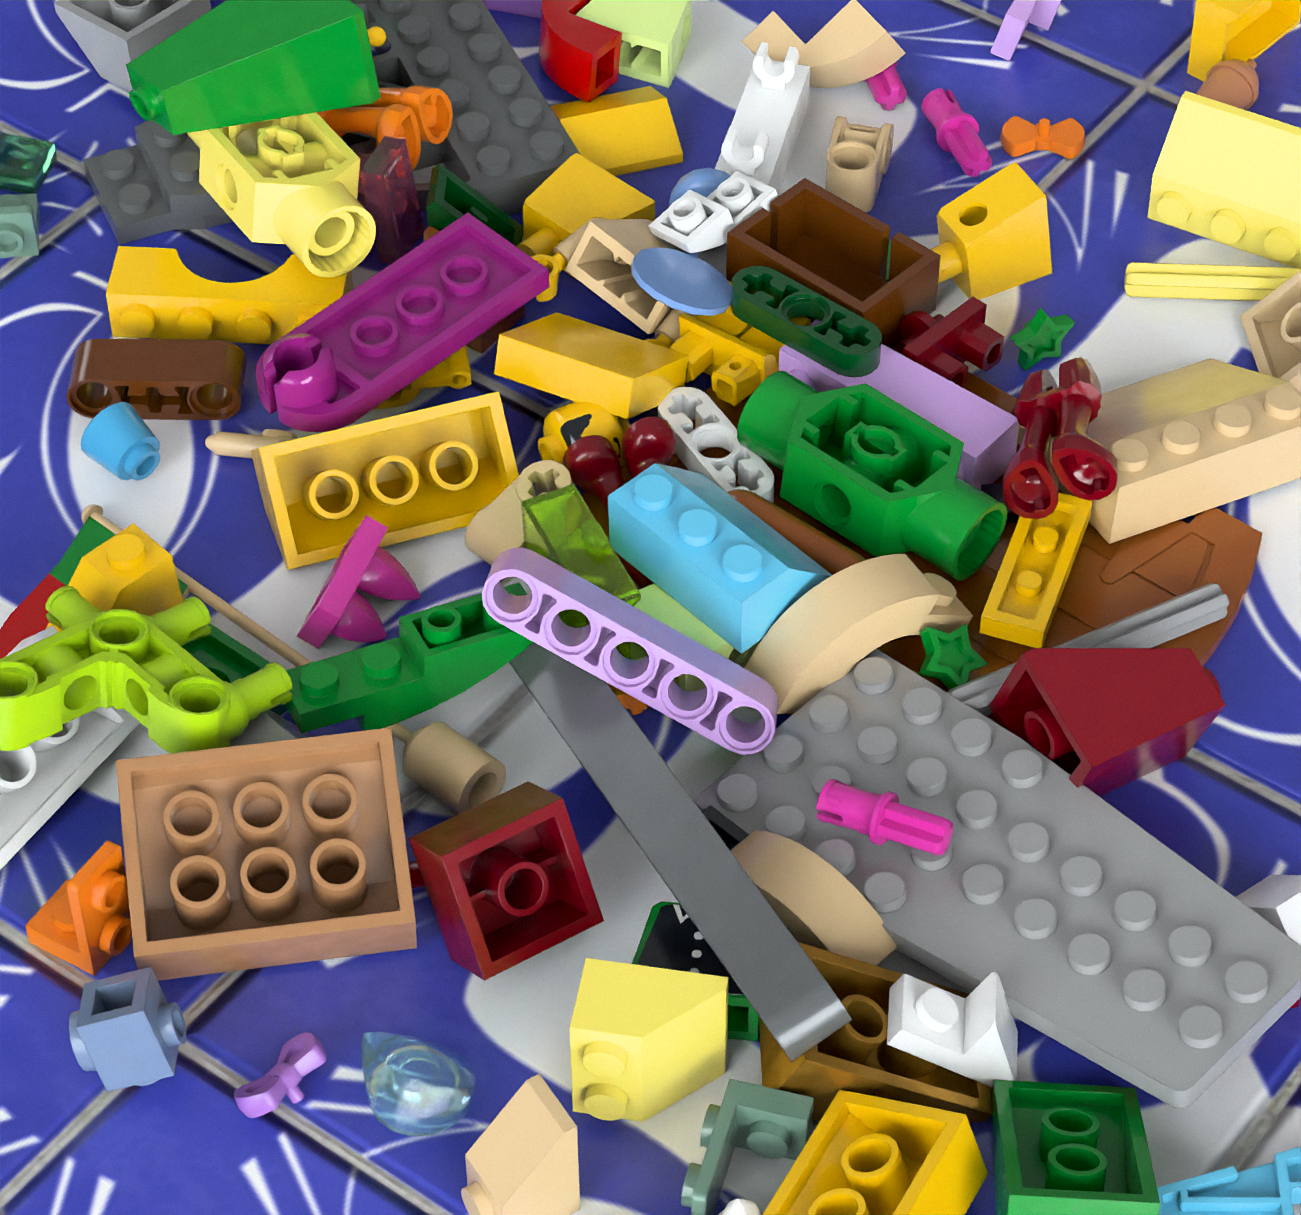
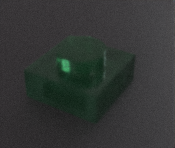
[0,133,57,194]

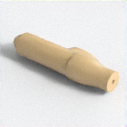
[205,429,298,459]

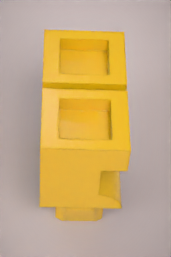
[669,281,811,406]

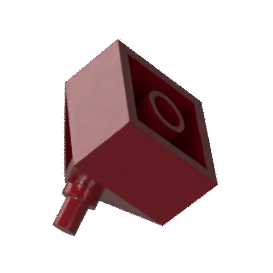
[408,781,604,981]

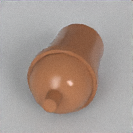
[1195,59,1259,110]

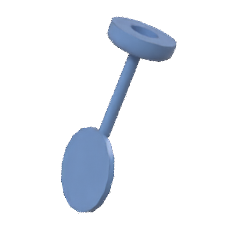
[631,168,731,316]

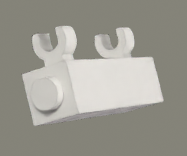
[715,42,810,196]

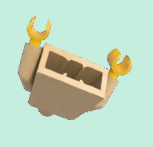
[531,217,704,349]

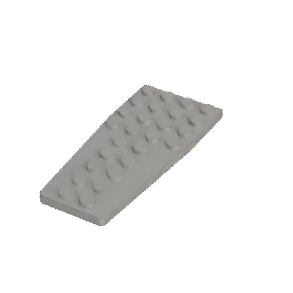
[693,649,1301,1108]

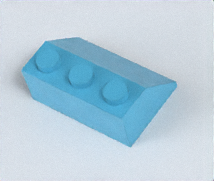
[608,463,832,654]

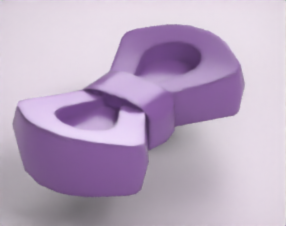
[234,1032,327,1118]

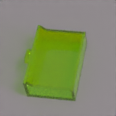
[521,484,641,660]

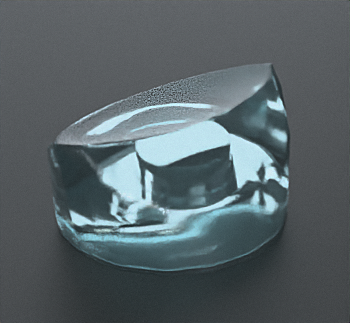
[361,1032,475,1137]

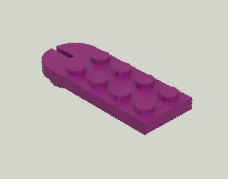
[256,213,550,432]

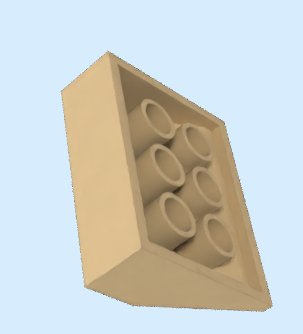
[1017,358,1301,544]

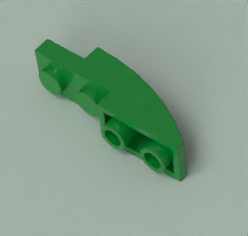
[285,582,533,734]

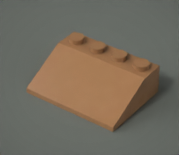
[116,728,417,981]

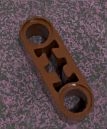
[67,339,247,420]

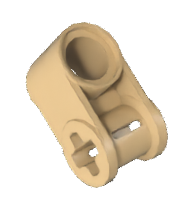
[825,116,894,213]
[465,460,583,566]

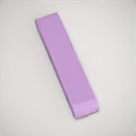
[482,547,778,755]

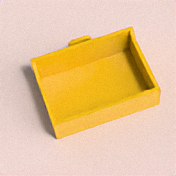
[1187,0,1301,82]
[494,312,689,419]

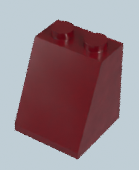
[988,648,1226,797]

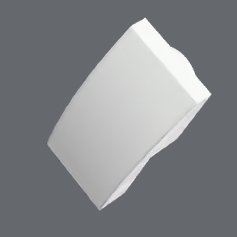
[648,171,778,253]

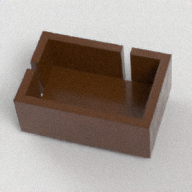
[726,178,941,346]

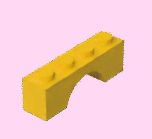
[106,246,353,344]

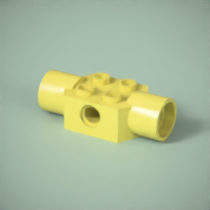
[187,112,376,278]

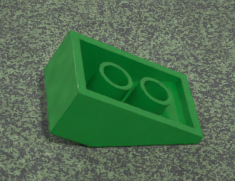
[992,1079,1160,1215]

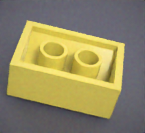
[1147,91,1301,268]

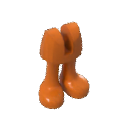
[317,85,453,175]

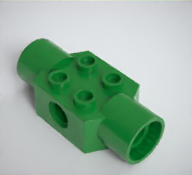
[737,371,1007,581]

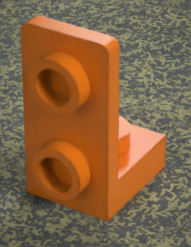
[25,840,132,976]

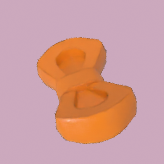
[1000,116,1086,159]

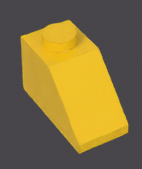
[46,523,183,632]

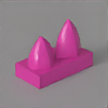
[297,515,421,649]

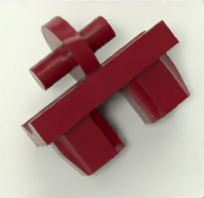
[896,296,1004,388]

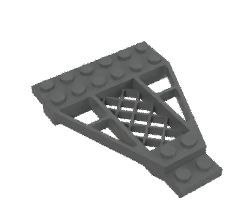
[83,0,581,245]

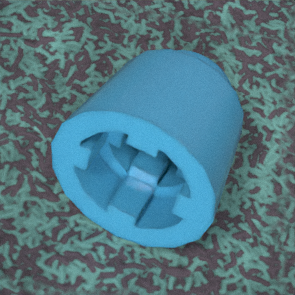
[81,402,160,481]

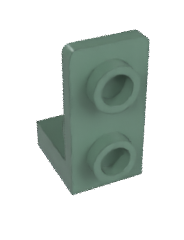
[681,1079,814,1215]

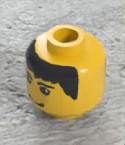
[538,402,630,466]

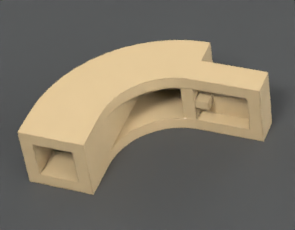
[745,554,973,714]

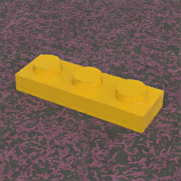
[979,492,1093,648]

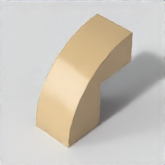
[741,0,906,88]
[731,830,897,966]

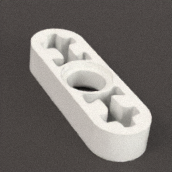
[658,387,774,504]

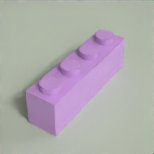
[779,319,1019,490]

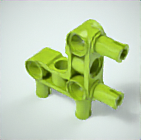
[0,586,293,754]

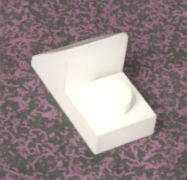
[887,972,1018,1087]

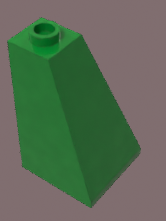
[126,0,381,135]

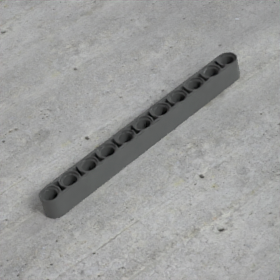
[500,576,852,1062]

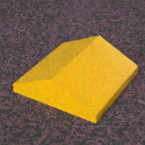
[550,86,683,176]

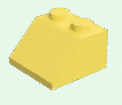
[570,958,729,1122]

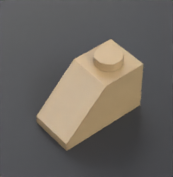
[461,1074,580,1215]

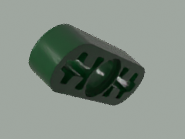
[731,266,882,377]

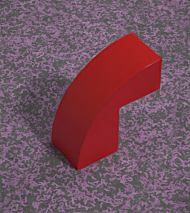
[539,0,622,103]

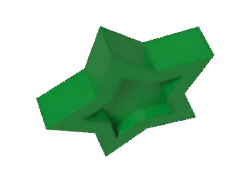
[1009,308,1075,371]
[918,623,988,690]

